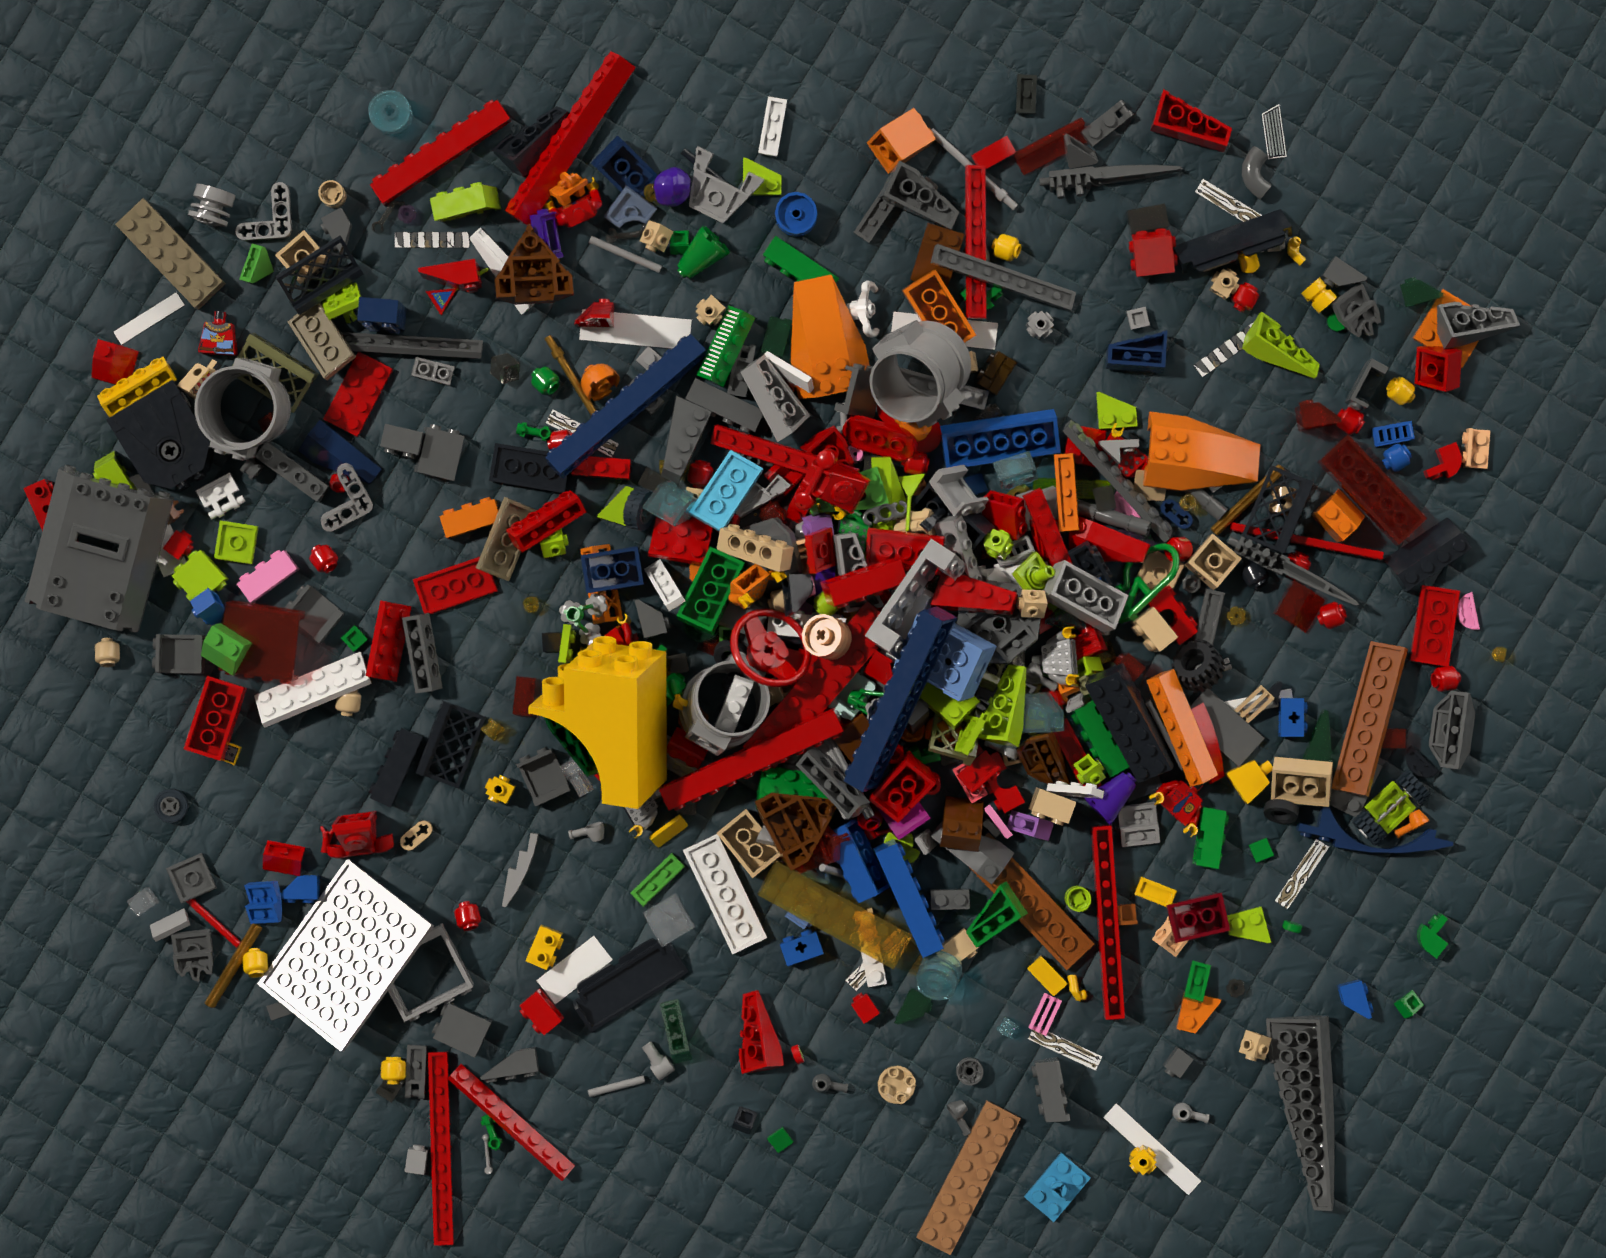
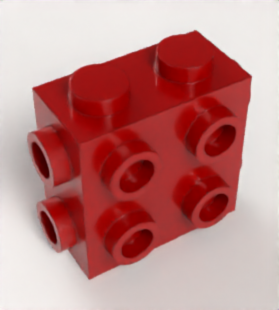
[1129,228,1178,277]
[982,490,1027,541]

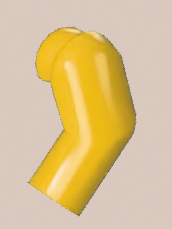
[1287,236,1306,266]

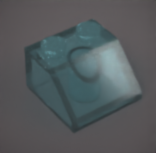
[993,451,1038,491]
[643,481,698,526]

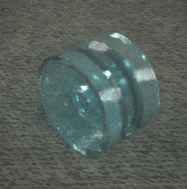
[368,90,413,136]
[915,951,962,1000]

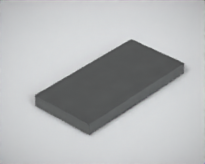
[1190,688,1264,767]

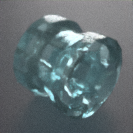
[996,1016,1020,1039]

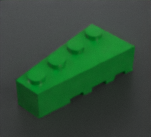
[1071,699,1129,778]

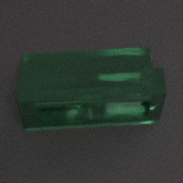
[761,316,792,359]

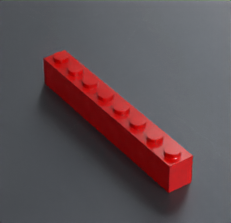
[369,100,512,206]

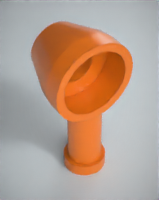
[1394,809,1430,839]

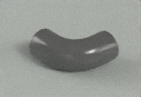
[1242,146,1271,200]

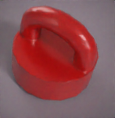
[329,473,349,493]

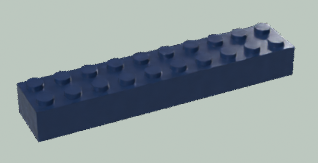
[844,606,957,792]

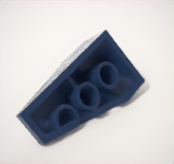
[298,420,382,484]

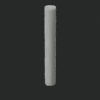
[819,864,844,878]
[588,1075,645,1097]

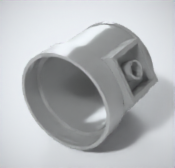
[870,320,971,428]
[194,358,291,461]
[678,651,770,756]

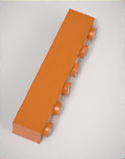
[1146,669,1218,787]

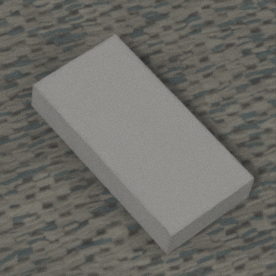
[150,908,190,942]

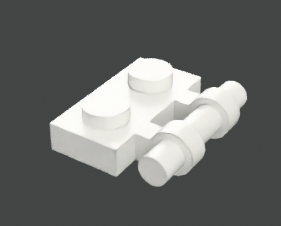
[196,473,246,519]

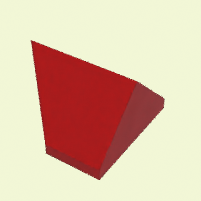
[864,650,893,685]

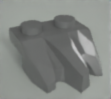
[1330,283,1381,337]
[171,929,213,982]

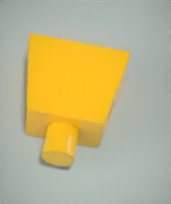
[1225,760,1273,804]

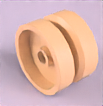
[802,614,852,660]

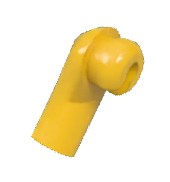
[1067,975,1087,1002]

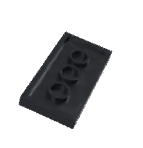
[489,443,568,493]

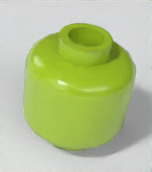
[813,591,841,616]

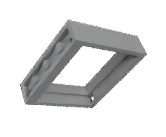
[388,923,474,1022]

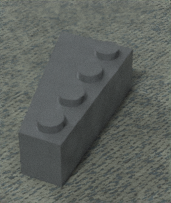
[661,396,711,484]

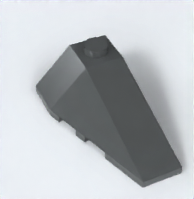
[878,161,959,230]
[1437,302,1520,349]
[930,821,1014,885]

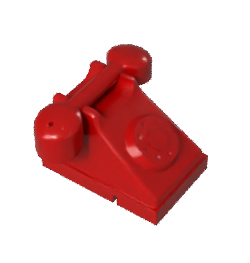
[795,448,871,514]
[869,744,941,823]
[326,811,394,859]

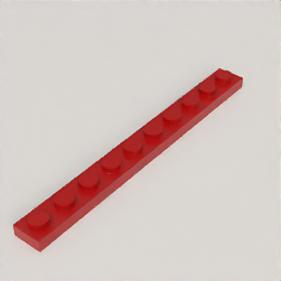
[428,1051,454,1245]

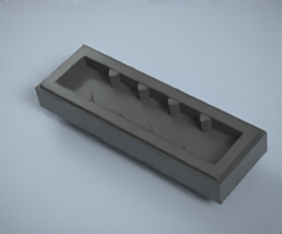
[1193,589,1225,645]

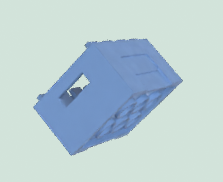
[894,613,997,702]

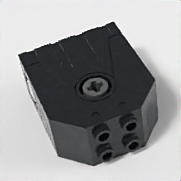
[106,380,215,492]

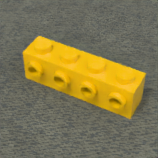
[97,357,177,417]

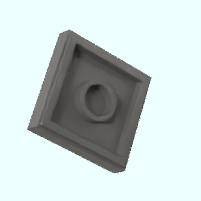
[166,853,217,904]

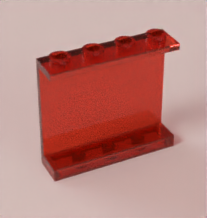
[219,600,305,684]

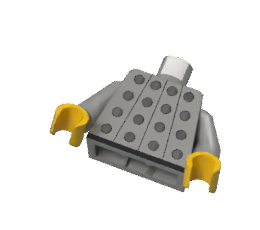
[1032,626,1079,686]
[623,786,661,839]

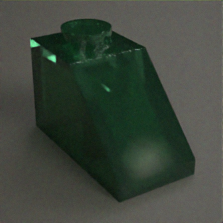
[1400,277,1446,307]
[894,987,934,1025]

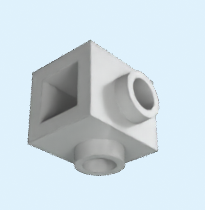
[1026,311,1054,339]

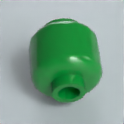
[531,367,560,395]

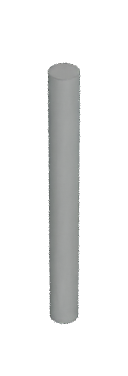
[589,236,662,273]

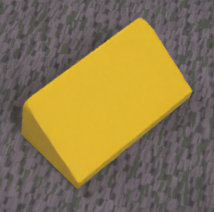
[649,814,688,848]
[1027,955,1068,996]

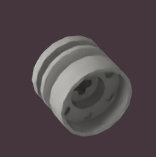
[188,184,236,227]

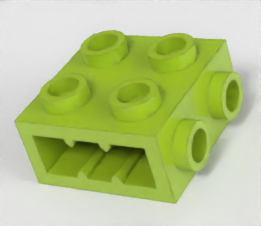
[172,550,228,601]

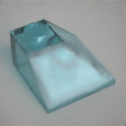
[1022,692,1064,733]

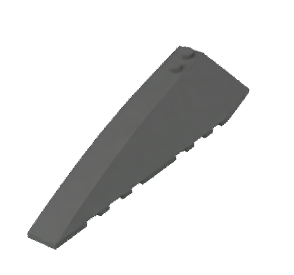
[1266,1015,1334,1211]

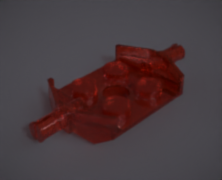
[778,825,850,873]

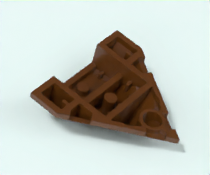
[495,224,574,305]
[755,793,837,871]

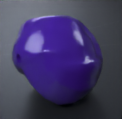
[654,167,690,207]

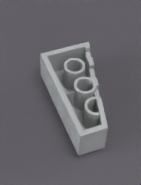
[741,354,811,442]

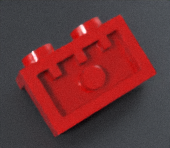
[957,750,1001,793]

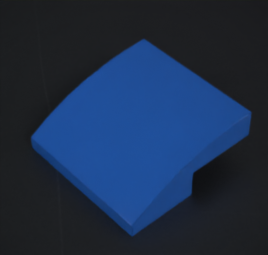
[244,881,282,924]

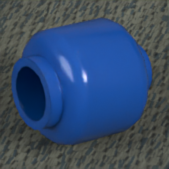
[1382,444,1412,472]

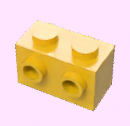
[525,924,564,970]

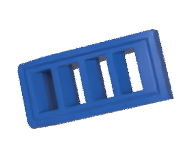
[1371,421,1415,447]

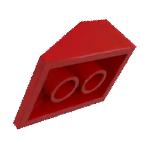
[418,259,482,293]

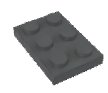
[1329,764,1382,817]

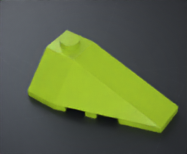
[1242,311,1320,378]
[871,457,907,530]
[977,665,1026,747]
[919,682,980,730]

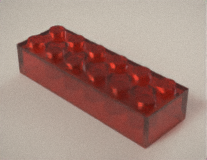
[1317,434,1427,546]

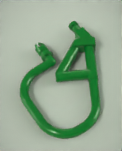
[1114,543,1179,624]

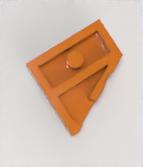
[1176,991,1221,1033]

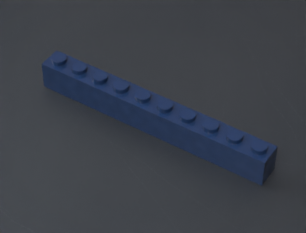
[545,333,706,479]

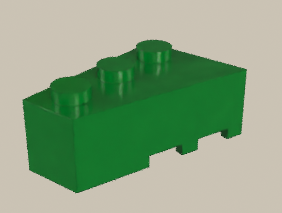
[1192,807,1229,869]
[966,881,1028,948]

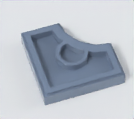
[604,186,657,228]

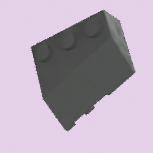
[1031,1057,1071,1122]

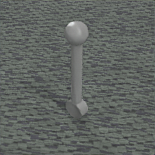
[482,1134,493,1174]

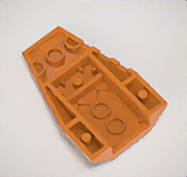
[790,274,870,399]
[1143,412,1260,491]

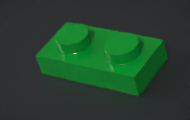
[1183,961,1211,1003]

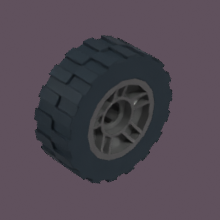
[623,487,658,532]

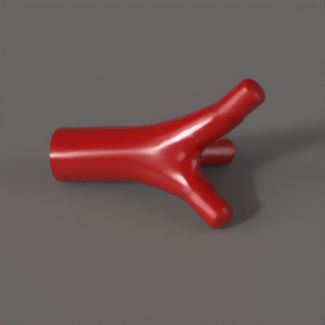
[320,826,334,853]

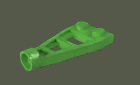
[810,467,889,516]

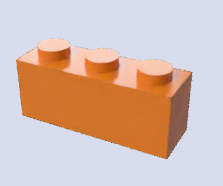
[439,497,499,539]

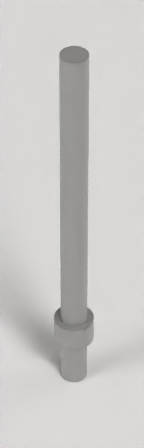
[931,128,1018,210]

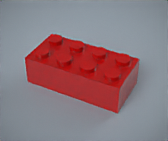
[820,558,906,608]
[184,676,247,761]

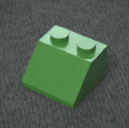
[201,623,252,676]

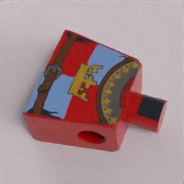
[198,311,238,356]

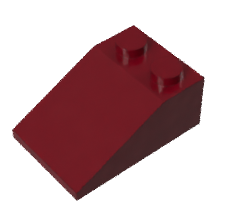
[1166,893,1230,943]

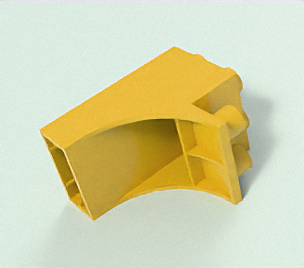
[528,636,667,809]

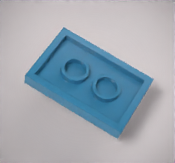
[1024,1153,1091,1222]

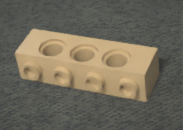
[717,524,794,572]

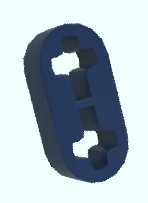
[1160,499,1193,529]

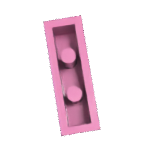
[237,550,299,603]

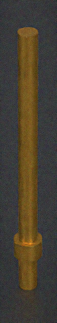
[545,335,597,415]

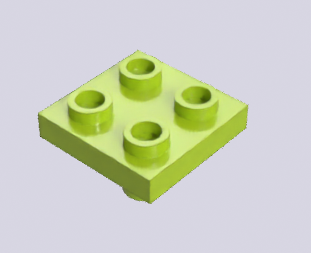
[322,282,361,323]
[1012,551,1055,590]

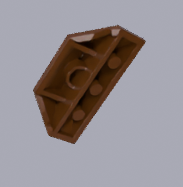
[1016,731,1070,785]

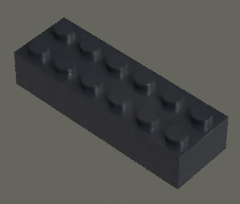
[1085,663,1176,783]

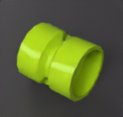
[1064,885,1091,912]

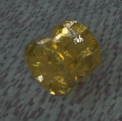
[481,717,505,741]

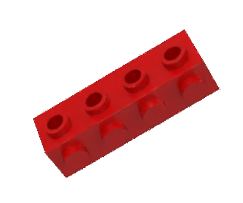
[23,479,79,542]
[506,490,586,553]

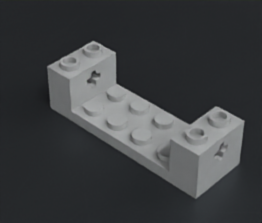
[865,539,966,660]

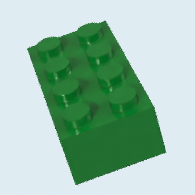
[676,547,746,636]
[756,767,834,820]

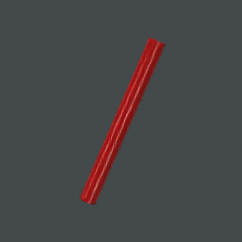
[187,899,241,948]

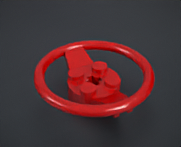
[730,609,812,687]

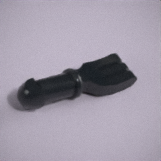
[919,508,946,533]

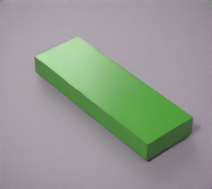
[630,853,685,907]

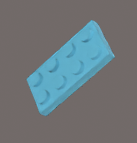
[689,450,763,532]

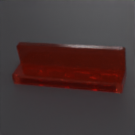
[1013,117,1087,175]

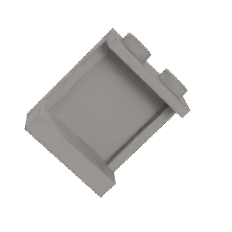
[929,465,989,517]

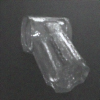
[560,759,594,798]

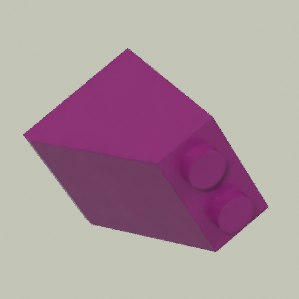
[875,802,930,840]

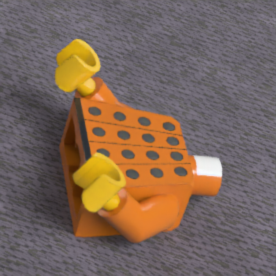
[728,564,787,609]

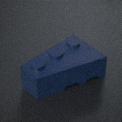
[1106,330,1167,373]

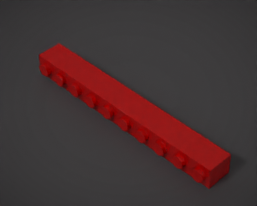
[505,51,636,226]
[659,707,844,811]
[1091,825,1125,1020]

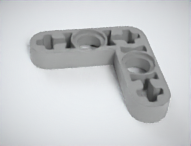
[235,182,292,241]
[321,463,373,531]

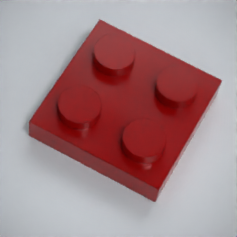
[805,527,836,574]

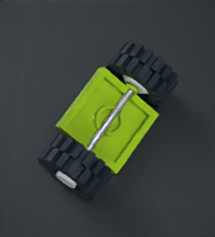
[1352,770,1431,846]

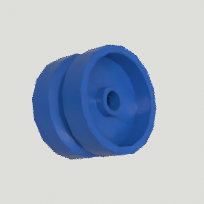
[775,192,817,237]

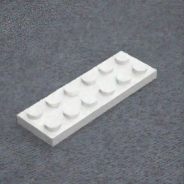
[254,652,372,728]
[683,834,767,954]

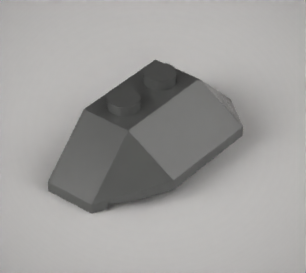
[1429,691,1475,770]

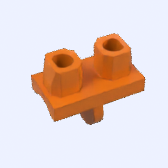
[549,172,588,206]

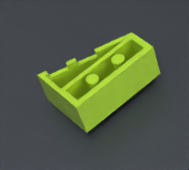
[430,182,501,222]
[93,451,137,490]

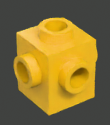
[485,774,516,804]
[1129,1145,1157,1175]

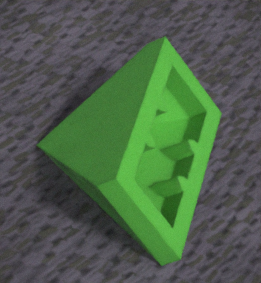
[239,244,274,284]

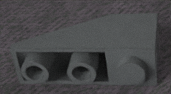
[480,1047,539,1083]

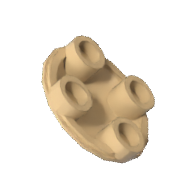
[878,1066,916,1104]

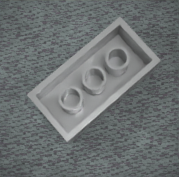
[1044,560,1129,633]

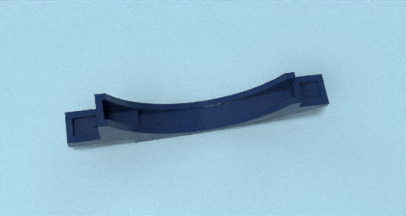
[1296,806,1454,853]

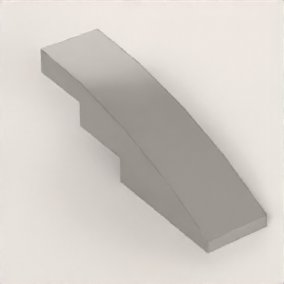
[502,832,539,907]

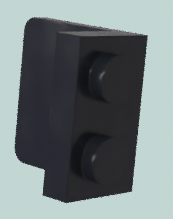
[1067,540,1113,585]

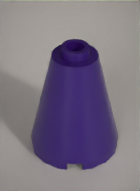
[1083,772,1137,825]

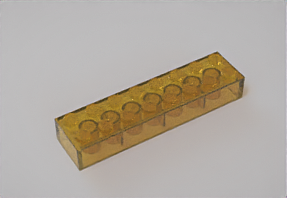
[757,860,912,969]

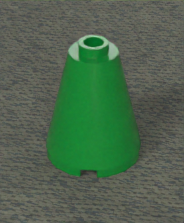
[677,226,730,278]

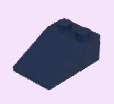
[591,135,658,197]
[580,546,644,593]

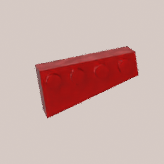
[1150,89,1232,152]
[930,572,1018,615]

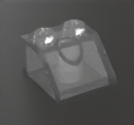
[643,893,696,947]

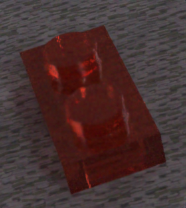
[513,676,536,716]

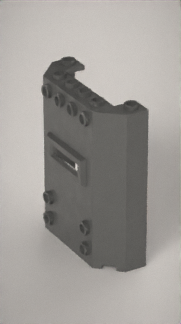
[25,465,175,632]

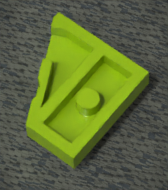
[743,158,781,196]
[1096,392,1137,429]
[597,486,634,526]
[954,716,986,756]
[1227,906,1271,943]

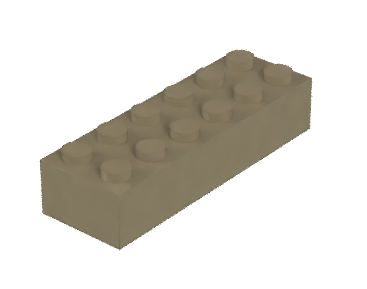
[115,198,226,310]

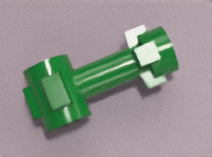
[516,422,552,441]
[480,1115,503,1151]

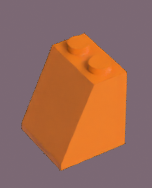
[867,108,936,174]
[1311,488,1365,542]

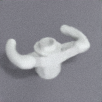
[847,280,879,338]

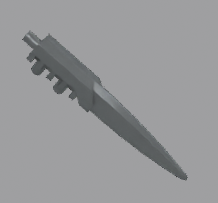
[1039,165,1183,199]
[1227,537,1359,606]

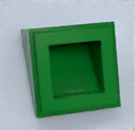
[670,230,689,255]
[1394,990,1424,1019]
[767,1126,794,1153]

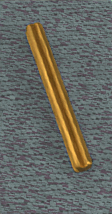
[1211,465,1285,535]
[205,923,262,1008]

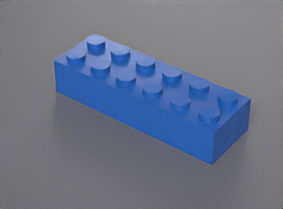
[940,409,1061,468]
[873,839,945,958]

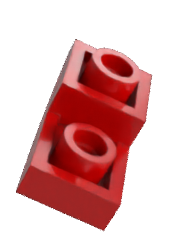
[971,136,1016,169]

